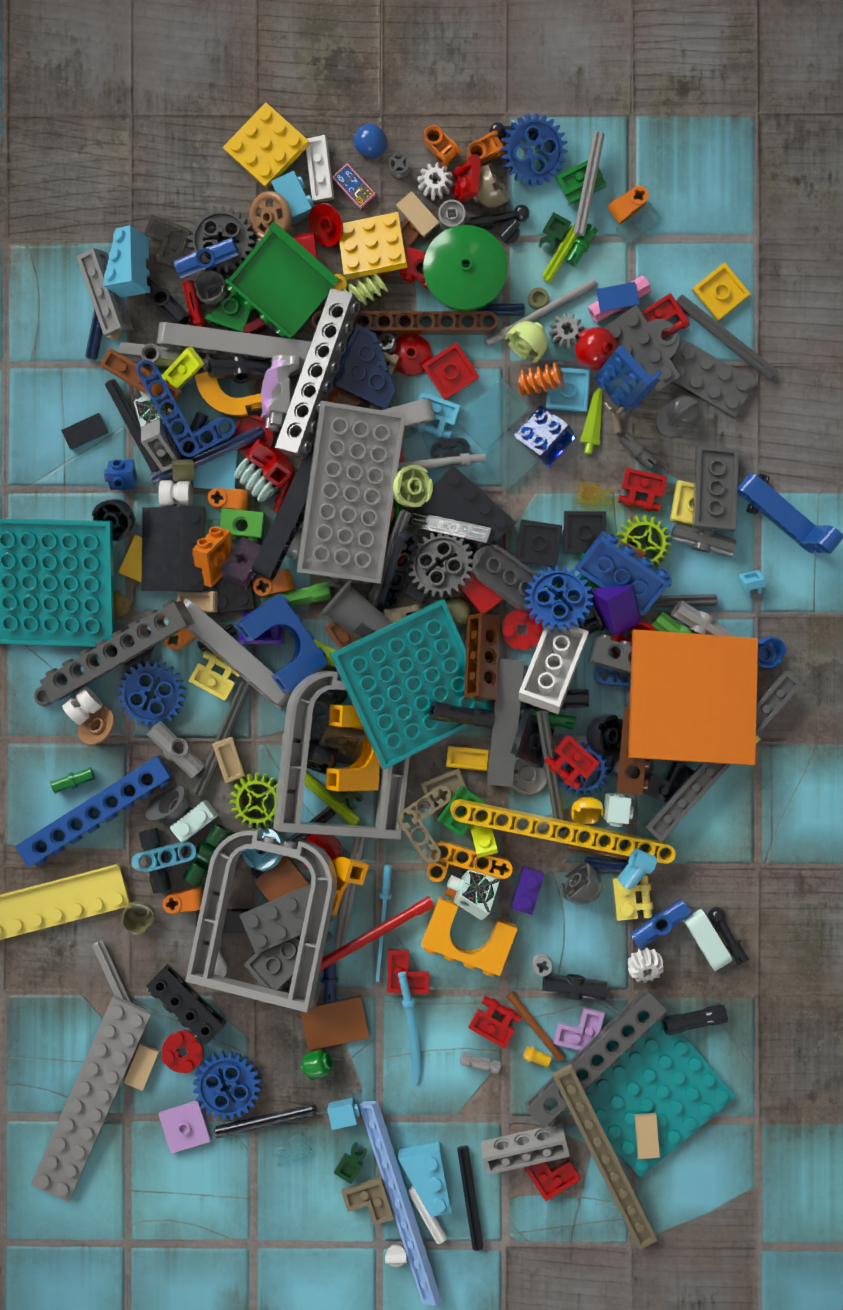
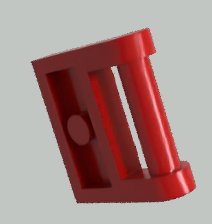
[453,154,481,205]
[642,293,690,340]

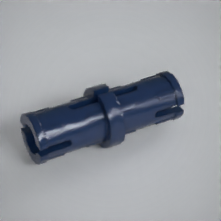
[322,962,338,1003]

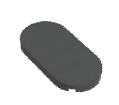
[472,545,543,611]

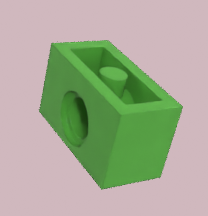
[220,508,266,542]

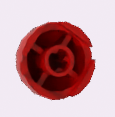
[575,327,618,370]

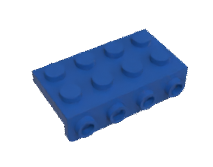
[594,345,662,411]
[575,531,672,616]

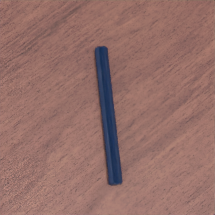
[150,426,266,485]

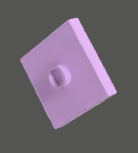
[158,1101,211,1154]

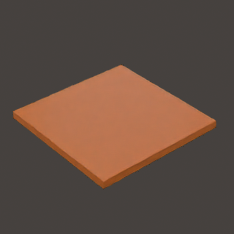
[628,630,758,765]

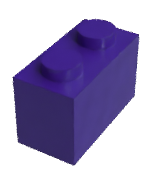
[511,865,544,915]

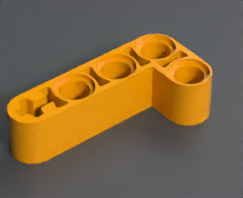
[427,840,513,882]

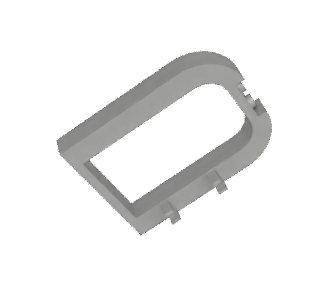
[273,671,410,839]
[185,829,337,1013]

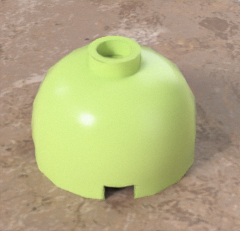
[505,321,548,363]
[393,465,433,507]

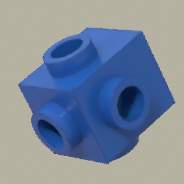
[104,459,138,490]

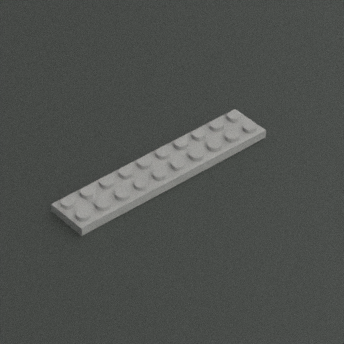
[31,995,152,1202]

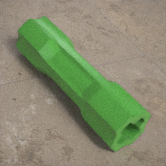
[267,582,332,608]

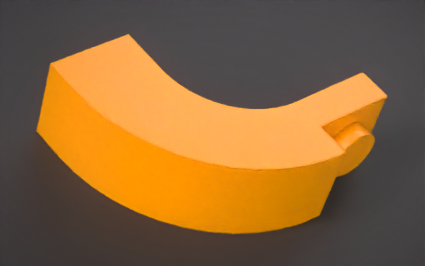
[194,372,262,419]
[332,857,369,915]

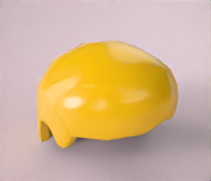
[571,796,604,825]

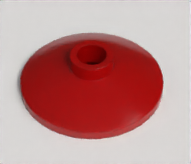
[308,203,343,247]
[391,334,432,376]

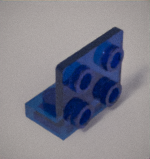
[513,405,576,467]

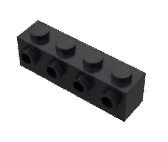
[146,963,227,1045]

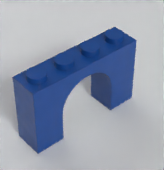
[235,594,328,693]

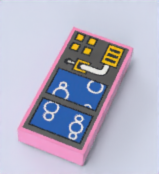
[332,163,375,210]

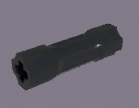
[429,701,495,729]
[138,828,171,894]
[662,1004,728,1035]

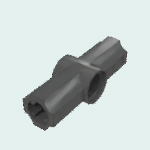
[670,523,736,557]

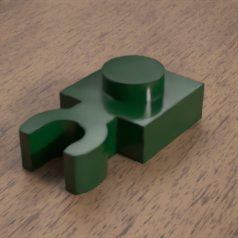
[539,212,571,253]
[325,788,363,810]
[334,1142,367,1184]

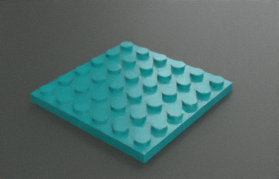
[0,518,115,647]
[330,599,492,770]
[576,1011,736,1177]

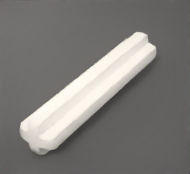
[408,1186,446,1244]

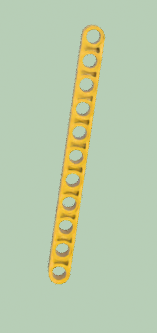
[450,799,676,864]

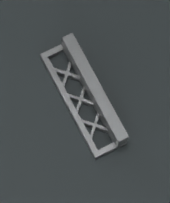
[76,248,134,336]

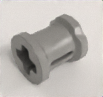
[532,953,552,976]

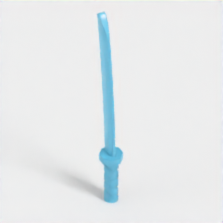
[376,864,392,982]
[398,971,421,1085]

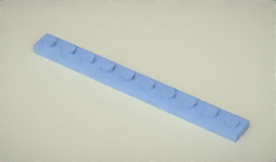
[359,1101,442,1306]

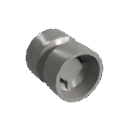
[438,200,465,232]

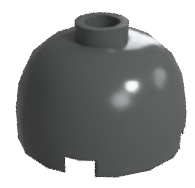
[560,863,602,906]

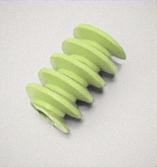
[341,274,388,306]

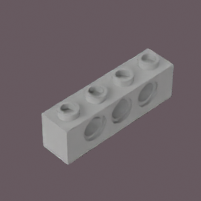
[481,1123,570,1175]

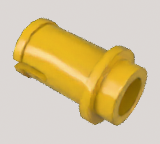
[523,1046,551,1068]

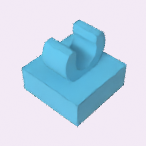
[738,570,766,596]

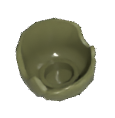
[445,597,472,629]
[122,900,155,935]

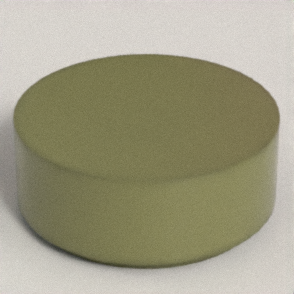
[528,287,549,310]

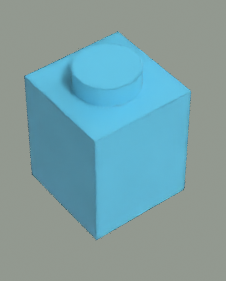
[327,1097,360,1130]

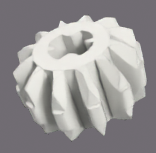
[418,162,453,200]
[628,948,664,983]

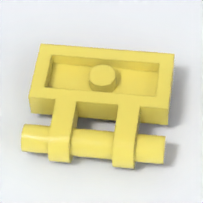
[189,650,239,701]
[612,875,653,921]

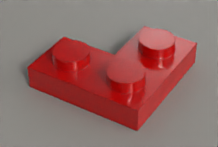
[387,949,429,994]
[524,1159,581,1201]

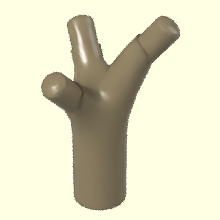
[604,402,624,433]

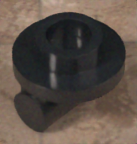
[499,220,520,244]

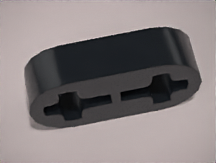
[431,438,469,459]

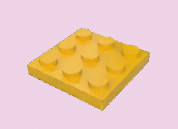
[223,102,310,189]
[339,212,407,280]

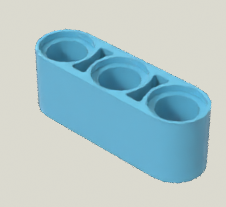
[132,843,196,872]

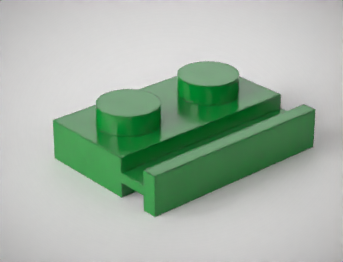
[556,160,607,206]
[437,785,486,837]

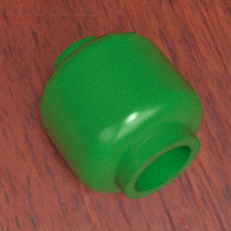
[300,1049,333,1080]

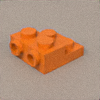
[192,527,234,588]

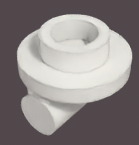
[385,1245,407,1267]

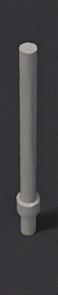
[485,278,597,347]
[398,453,486,469]

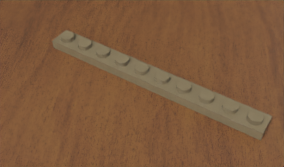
[552,1064,658,1250]

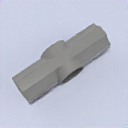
[119,342,184,367]
[671,601,733,636]
[146,721,205,778]

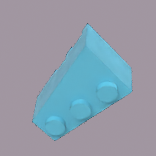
[103,225,150,297]
[398,1142,451,1217]

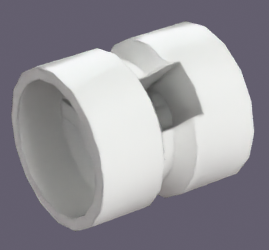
[159,480,193,507]
[62,686,103,725]

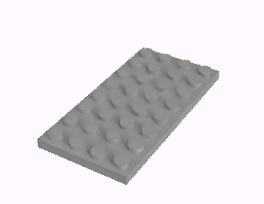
[297,401,406,584]

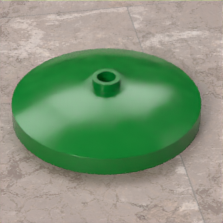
[423,225,508,311]

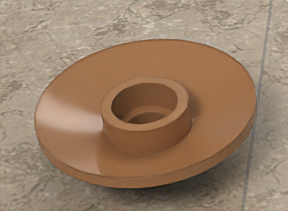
[78,706,115,745]

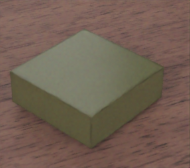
[172,459,194,481]

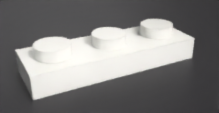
[306,135,334,203]

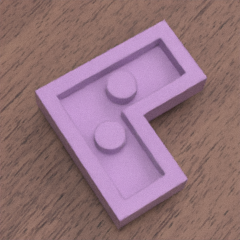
[553,1007,605,1051]

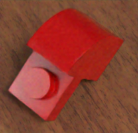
[246,439,293,488]

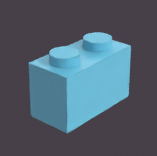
[271,171,314,226]

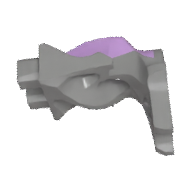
[261,355,305,432]

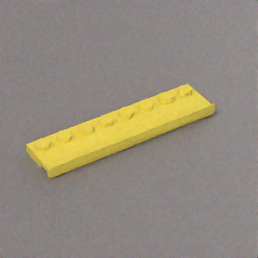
[0,863,131,940]

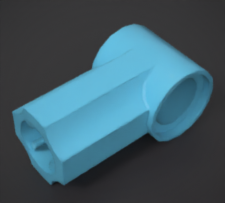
[618,848,657,890]

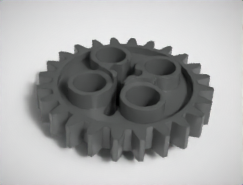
[187,206,255,275]
[409,532,474,599]

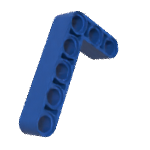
[135,360,236,457]
[736,473,843,554]

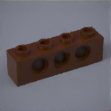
[464,613,500,702]
[617,707,650,795]

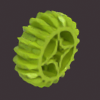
[616,515,672,568]
[230,772,278,829]

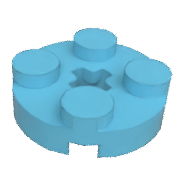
[243,828,284,872]

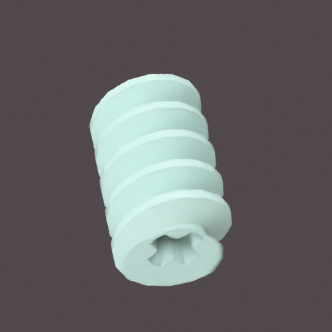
[234,458,279,503]

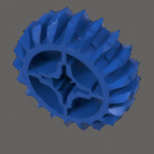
[558,741,611,797]

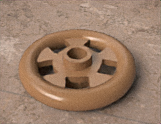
[249,191,291,239]

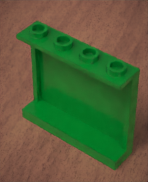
[225,221,340,339]

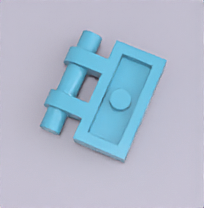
[412,392,460,440]

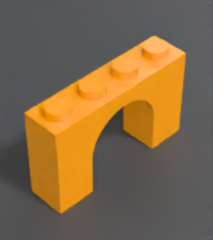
[326,704,380,791]
[421,896,518,977]

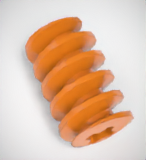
[518,362,565,397]

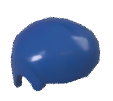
[354,124,387,159]
[757,636,787,668]

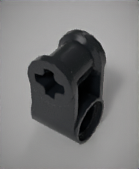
[575,598,604,635]

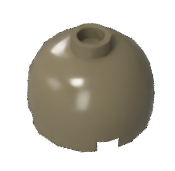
[473,163,509,208]

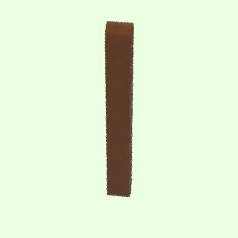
[312,311,498,335]

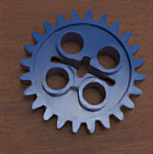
[500,113,568,186]
[524,565,593,633]
[117,659,186,727]
[193,1050,262,1121]

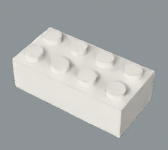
[519,625,589,714]

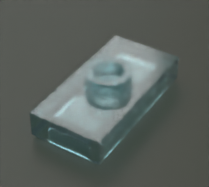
[616,202,662,246]

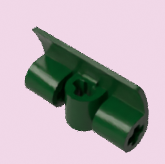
[183,823,243,887]

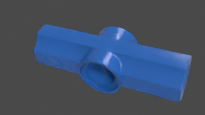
[174,237,240,279]
[629,898,692,950]

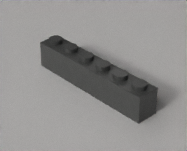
[486,658,528,787]

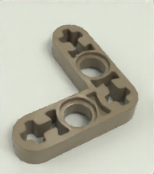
[397,786,451,864]

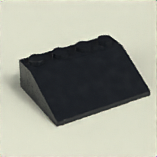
[413,465,515,568]
[141,506,206,592]

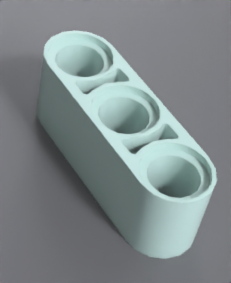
[683,909,733,971]

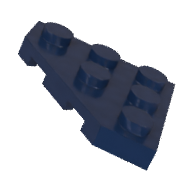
[333,324,396,409]

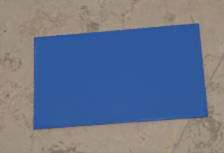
[596,282,639,312]

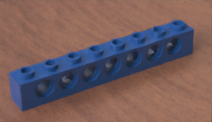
[15,755,174,867]

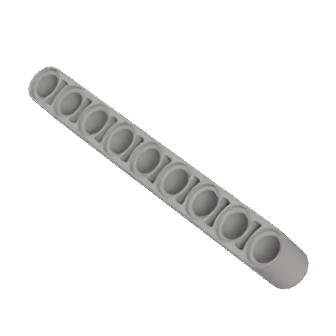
[157,322,343,362]

